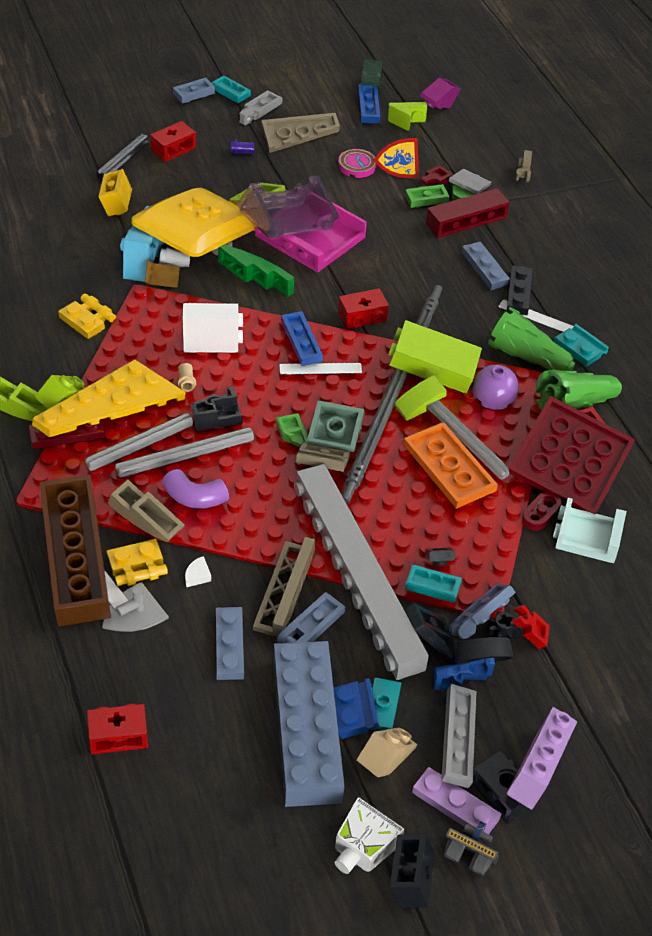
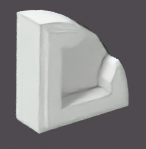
[185,556,211,587]

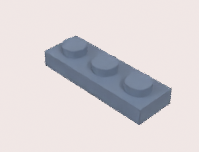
[461,242,510,290]
[216,607,244,680]

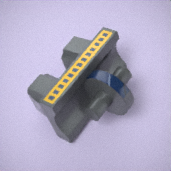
[444,821,499,876]

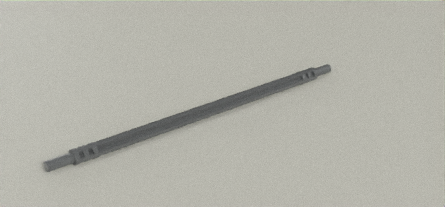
[342,285,442,505]

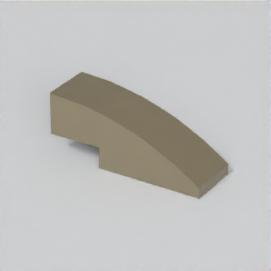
[107,480,185,542]

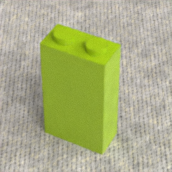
[388,320,482,393]

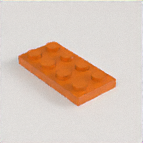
[403,422,498,509]

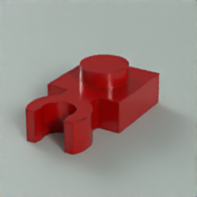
[512,605,550,649]

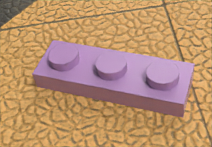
[412,767,501,834]

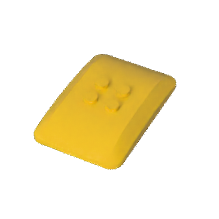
[131,188,258,257]

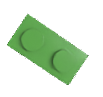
[405,184,449,208]

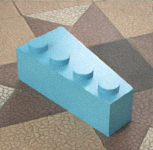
[121,206,164,282]

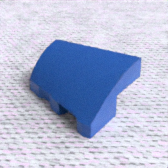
[432,658,495,690]

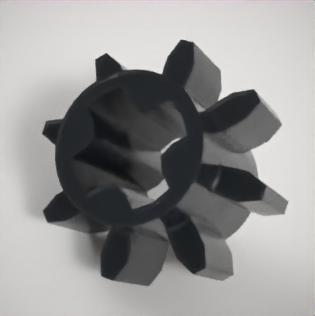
[488,612,520,642]

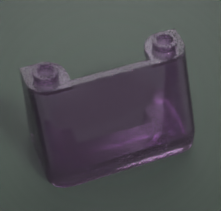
[237,176,339,238]

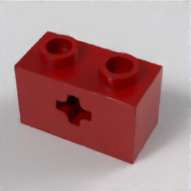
[150,121,196,162]
[338,288,389,329]
[87,704,148,754]

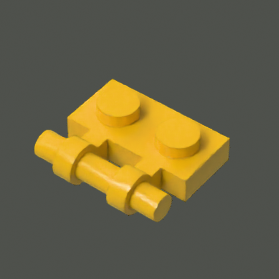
[58,294,116,339]
[107,539,168,586]

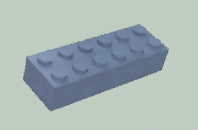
[273,641,344,807]

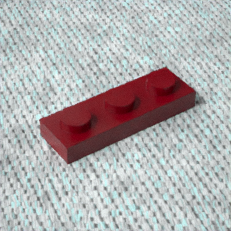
[29,419,105,449]

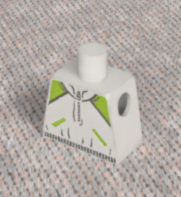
[335,798,404,874]

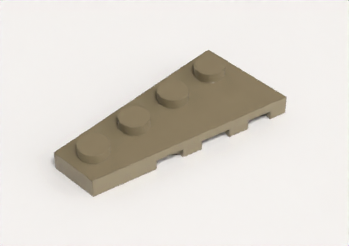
[261,113,340,153]

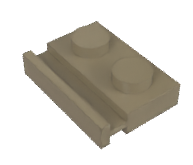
[296,442,350,472]

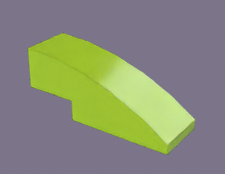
[0,377,48,421]

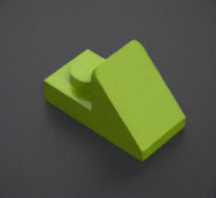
[388,102,427,131]

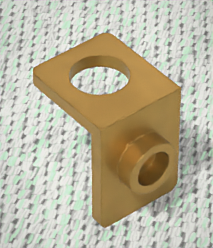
[145,261,180,288]

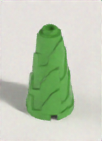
[488,307,576,371]
[535,370,622,411]

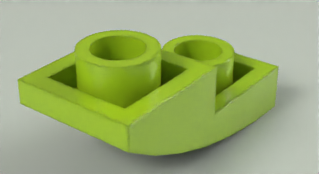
[394,375,446,421]

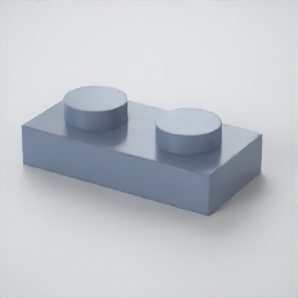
[173,78,215,103]

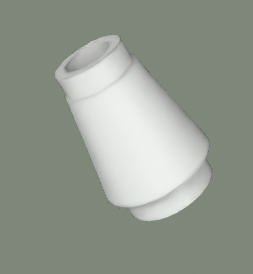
[159,247,190,267]

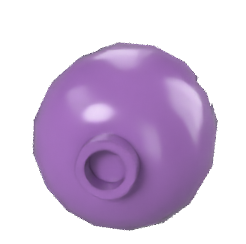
[472,365,519,410]

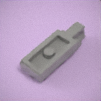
[239,90,282,125]

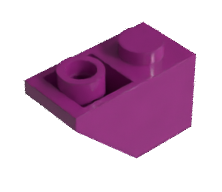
[420,78,461,109]

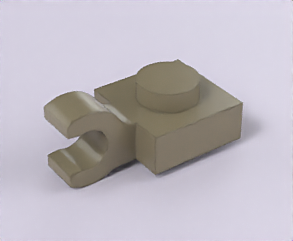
[515,150,532,182]

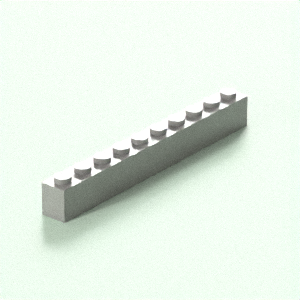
[294,464,429,680]

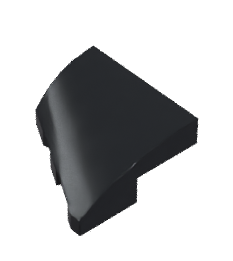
[191,386,243,432]

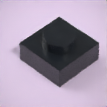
[425,547,455,565]

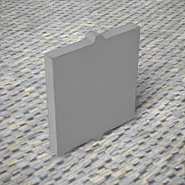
[449,169,491,194]

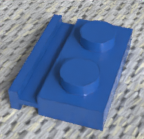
[333,678,380,739]

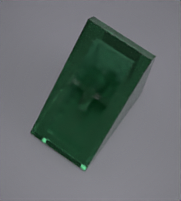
[361,59,383,86]

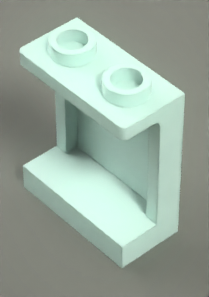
[553,498,627,563]

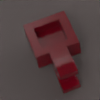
[420,165,453,187]

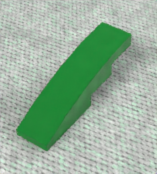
[218,245,294,297]

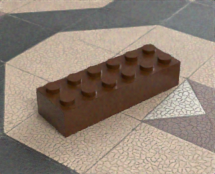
[40,475,111,627]

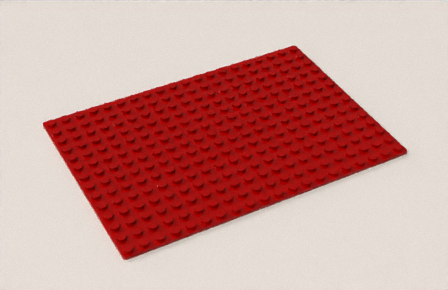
[16,284,543,619]

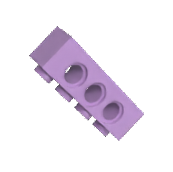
[507,707,577,810]

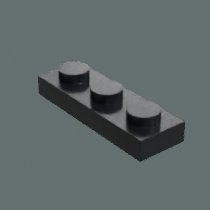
[506,265,533,315]

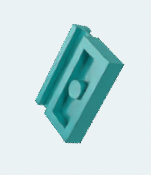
[554,324,609,367]

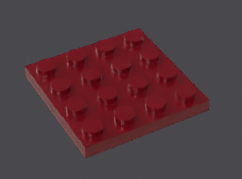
[508,396,635,515]

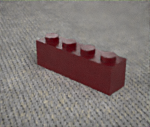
[426,188,510,238]

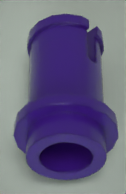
[230,139,254,155]

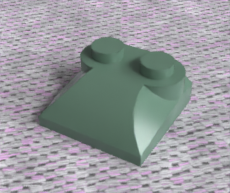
[307,401,364,452]

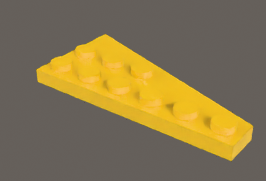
[32,360,185,437]

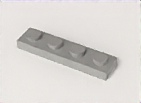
[441,684,476,788]

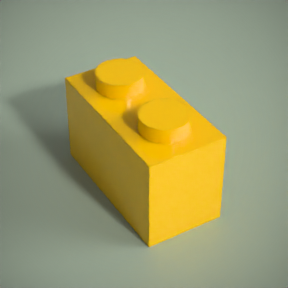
[98,169,132,216]

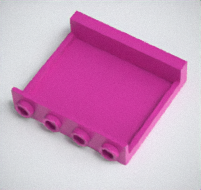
[255,187,367,273]

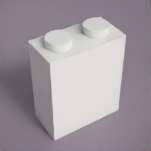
[183,303,243,352]

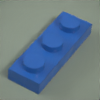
[358,84,380,124]
[281,311,323,366]

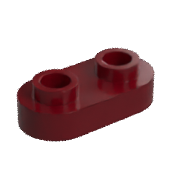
[522,492,561,531]

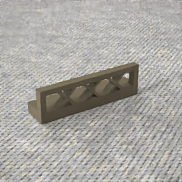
[253,537,315,637]

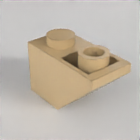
[357,728,417,777]

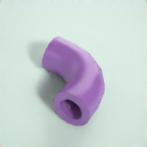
[162,469,229,509]

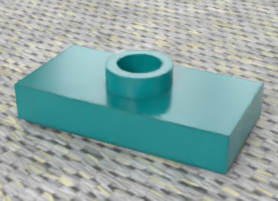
[212,76,251,103]
[405,564,462,603]
[371,678,401,731]

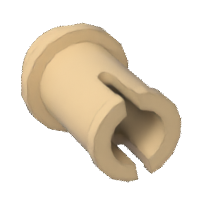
[178,363,196,392]

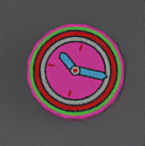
[338,149,376,178]

